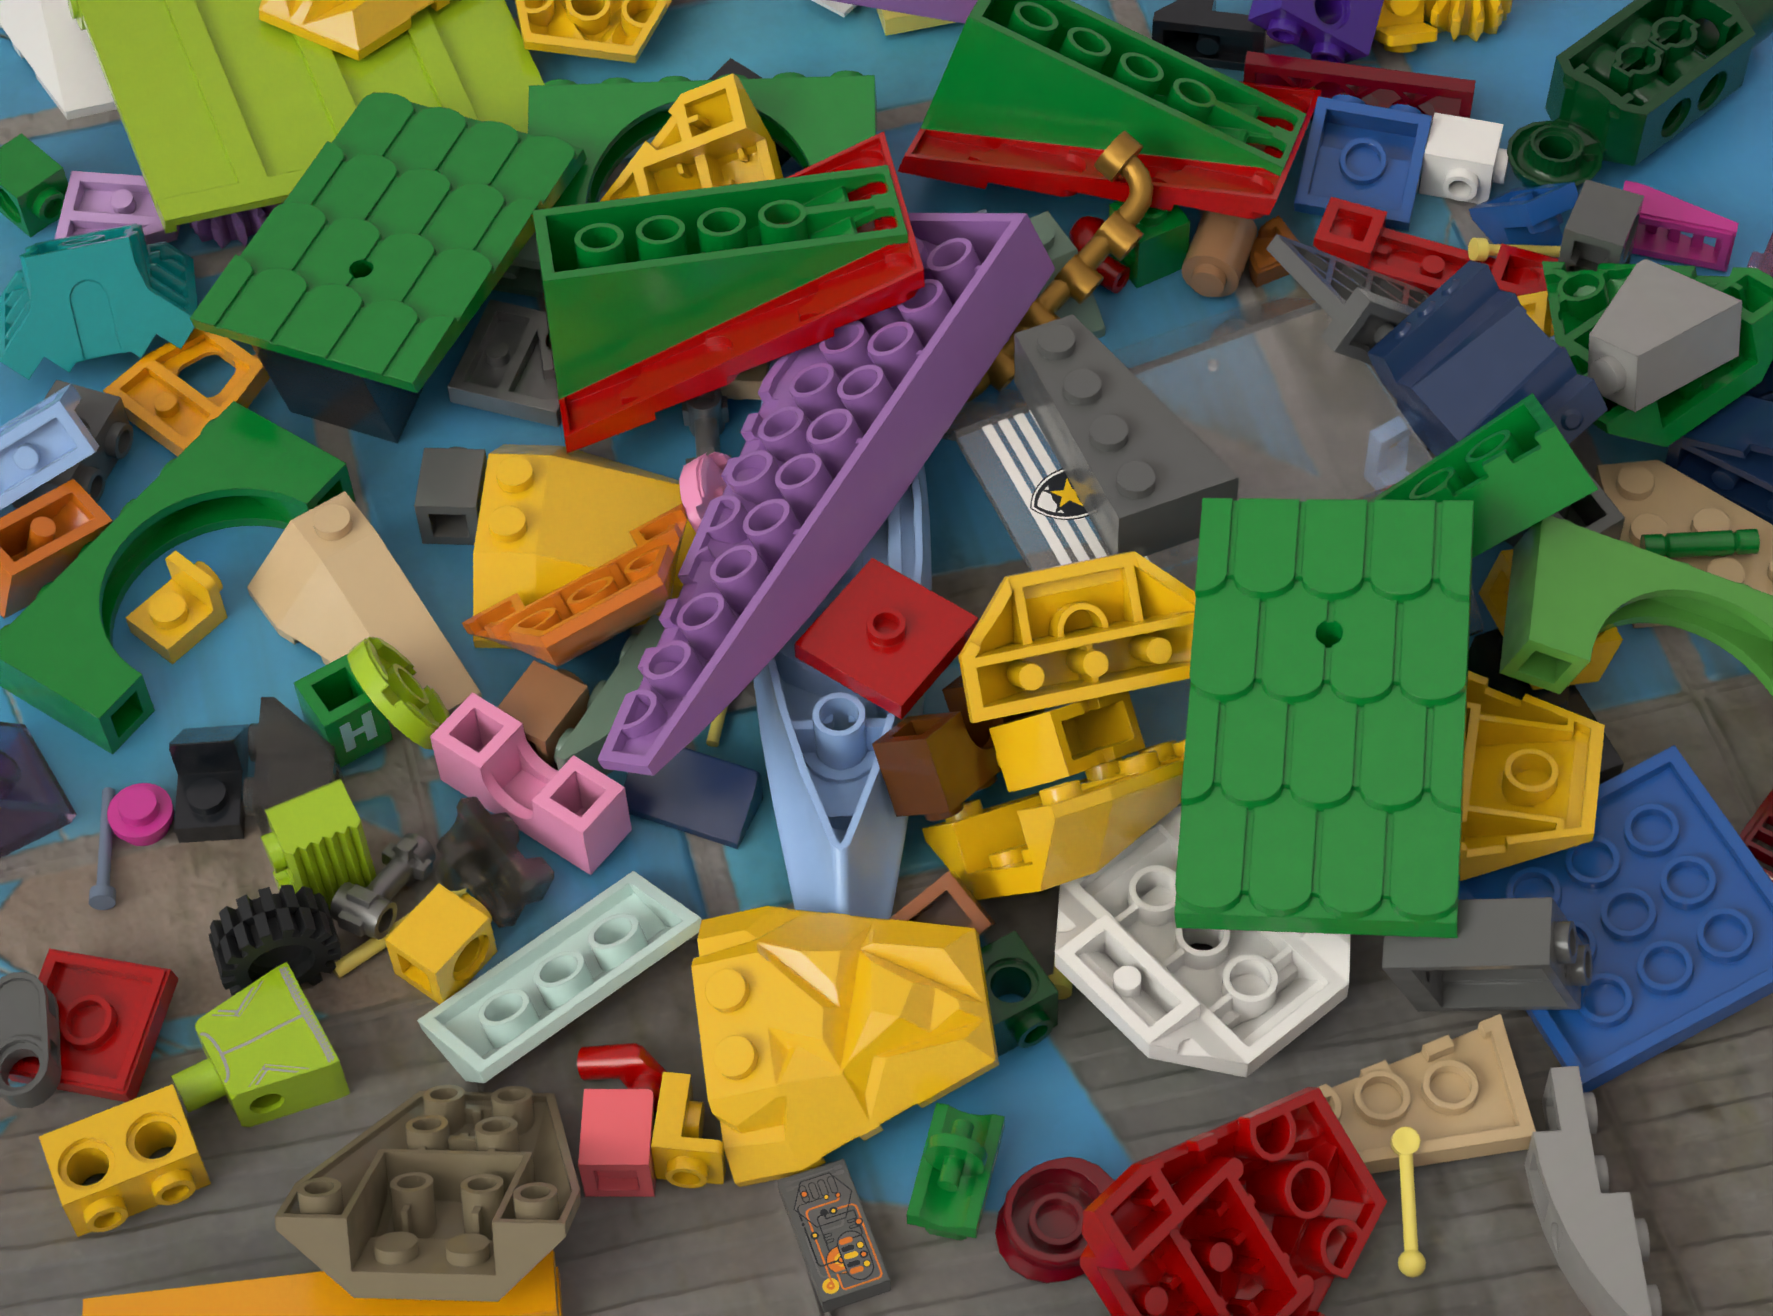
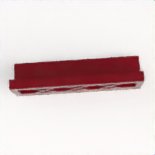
[1243,51,1476,121]

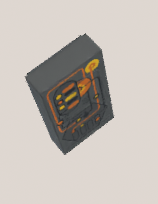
[777,1159,891,1313]

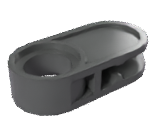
[0,972,62,1108]

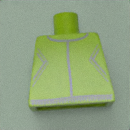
[171,962,350,1127]

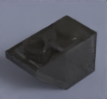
[243,697,345,835]

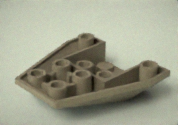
[275,1085,581,1302]

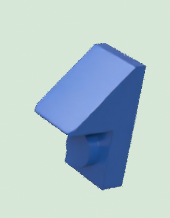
[1469,182,1579,246]

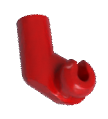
[1069,216,1130,293]

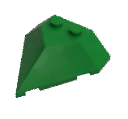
[1542,261,1773,447]

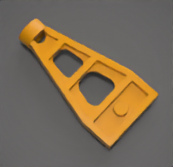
[103,328,270,457]

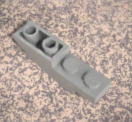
[1524,1066,1662,1316]

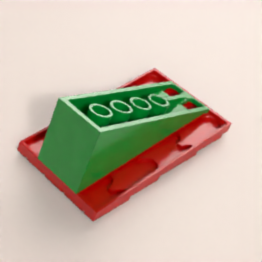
[897,0,1322,219]
[532,131,925,454]

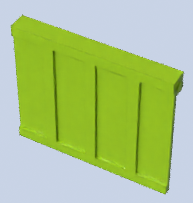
[68,0,544,234]

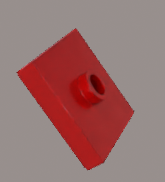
[794,557,979,720]
[9,948,179,1102]

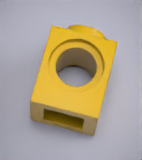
[385,883,498,1005]

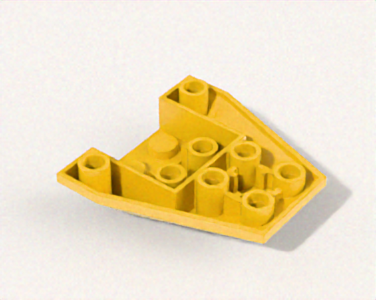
[922,739,1186,900]

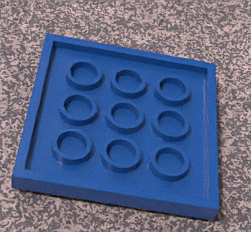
[1459,745,1773,1092]

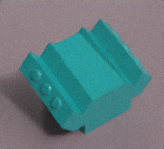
[0,223,198,380]

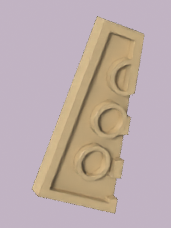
[1319,1014,1536,1174]

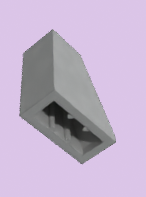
[1588,259,1742,412]

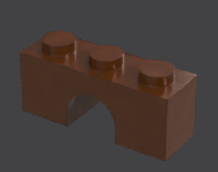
[872,674,1044,821]

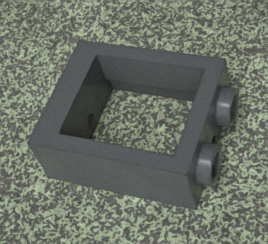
[1382,897,1593,1012]

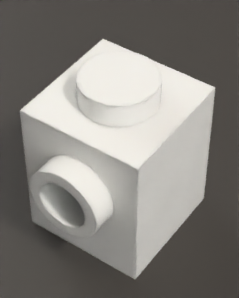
[1419,112,1509,204]

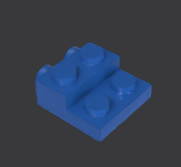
[1294,95,1432,231]

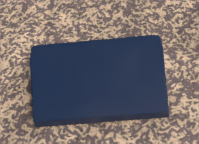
[624,748,763,849]

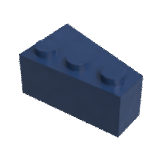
[1665,395,1773,525]

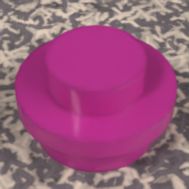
[107,783,174,846]

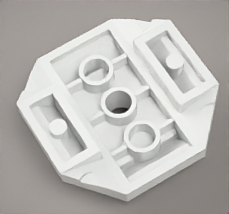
[1055,806,1350,1078]

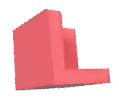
[578,1089,656,1197]

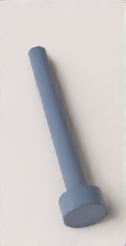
[89,787,116,910]

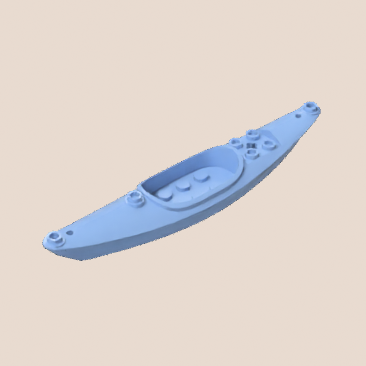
[753,358,932,919]

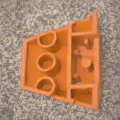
[462,503,688,667]

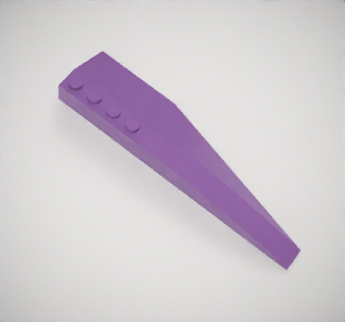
[597,213,1055,776]

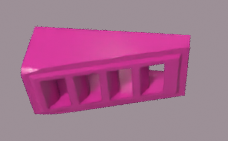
[1623,180,1739,272]

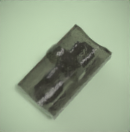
[436,796,554,928]

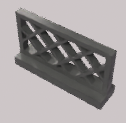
[1266,234,1430,365]

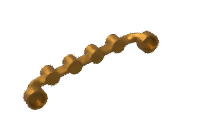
[966,130,1154,403]

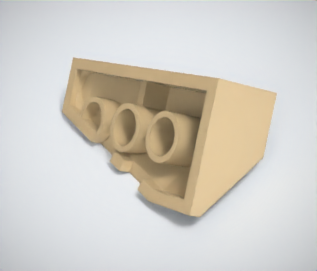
[247,491,482,715]

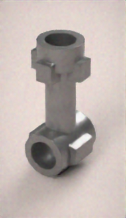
[682,388,731,464]
[330,833,436,940]

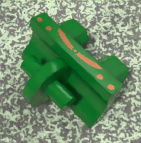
[906,1102,1005,1241]

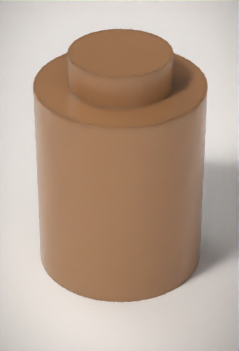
[1182,211,1257,297]

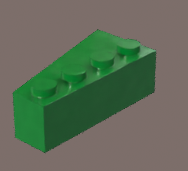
[1369,393,1598,558]

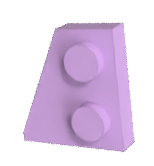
[55,171,180,245]

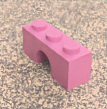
[430,692,632,875]

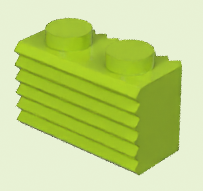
[260,779,377,910]

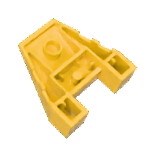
[1460,671,1605,881]

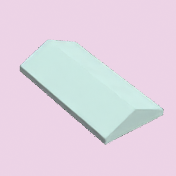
[417,871,702,1083]

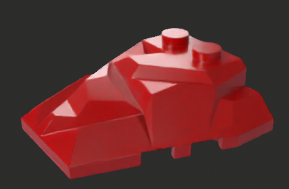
[1080,1087,1387,1316]

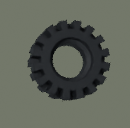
[208,885,342,995]

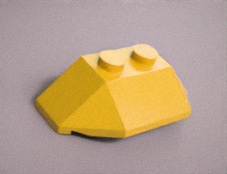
[958,551,1196,723]

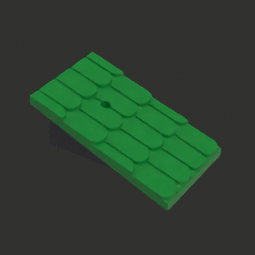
[190,92,587,444]
[1174,498,1474,938]

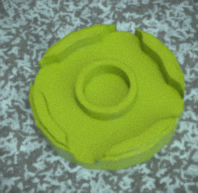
[347,636,450,750]

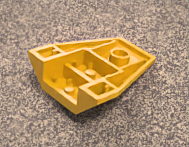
[473,444,696,649]

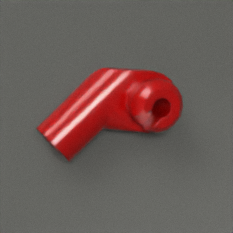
[577,1043,667,1113]

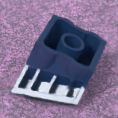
[1367,260,1608,456]

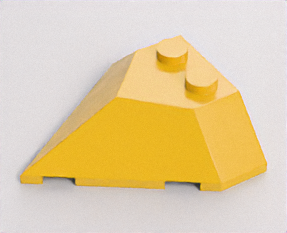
[600,74,783,202]

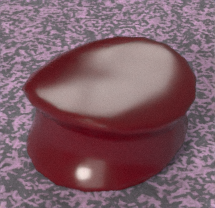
[995,1157,1114,1284]

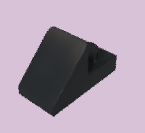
[1152,0,1267,71]
[169,724,250,843]

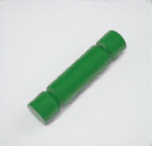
[1640,529,1760,558]

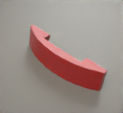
[1313,197,1558,296]

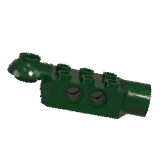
[1507,0,1773,190]

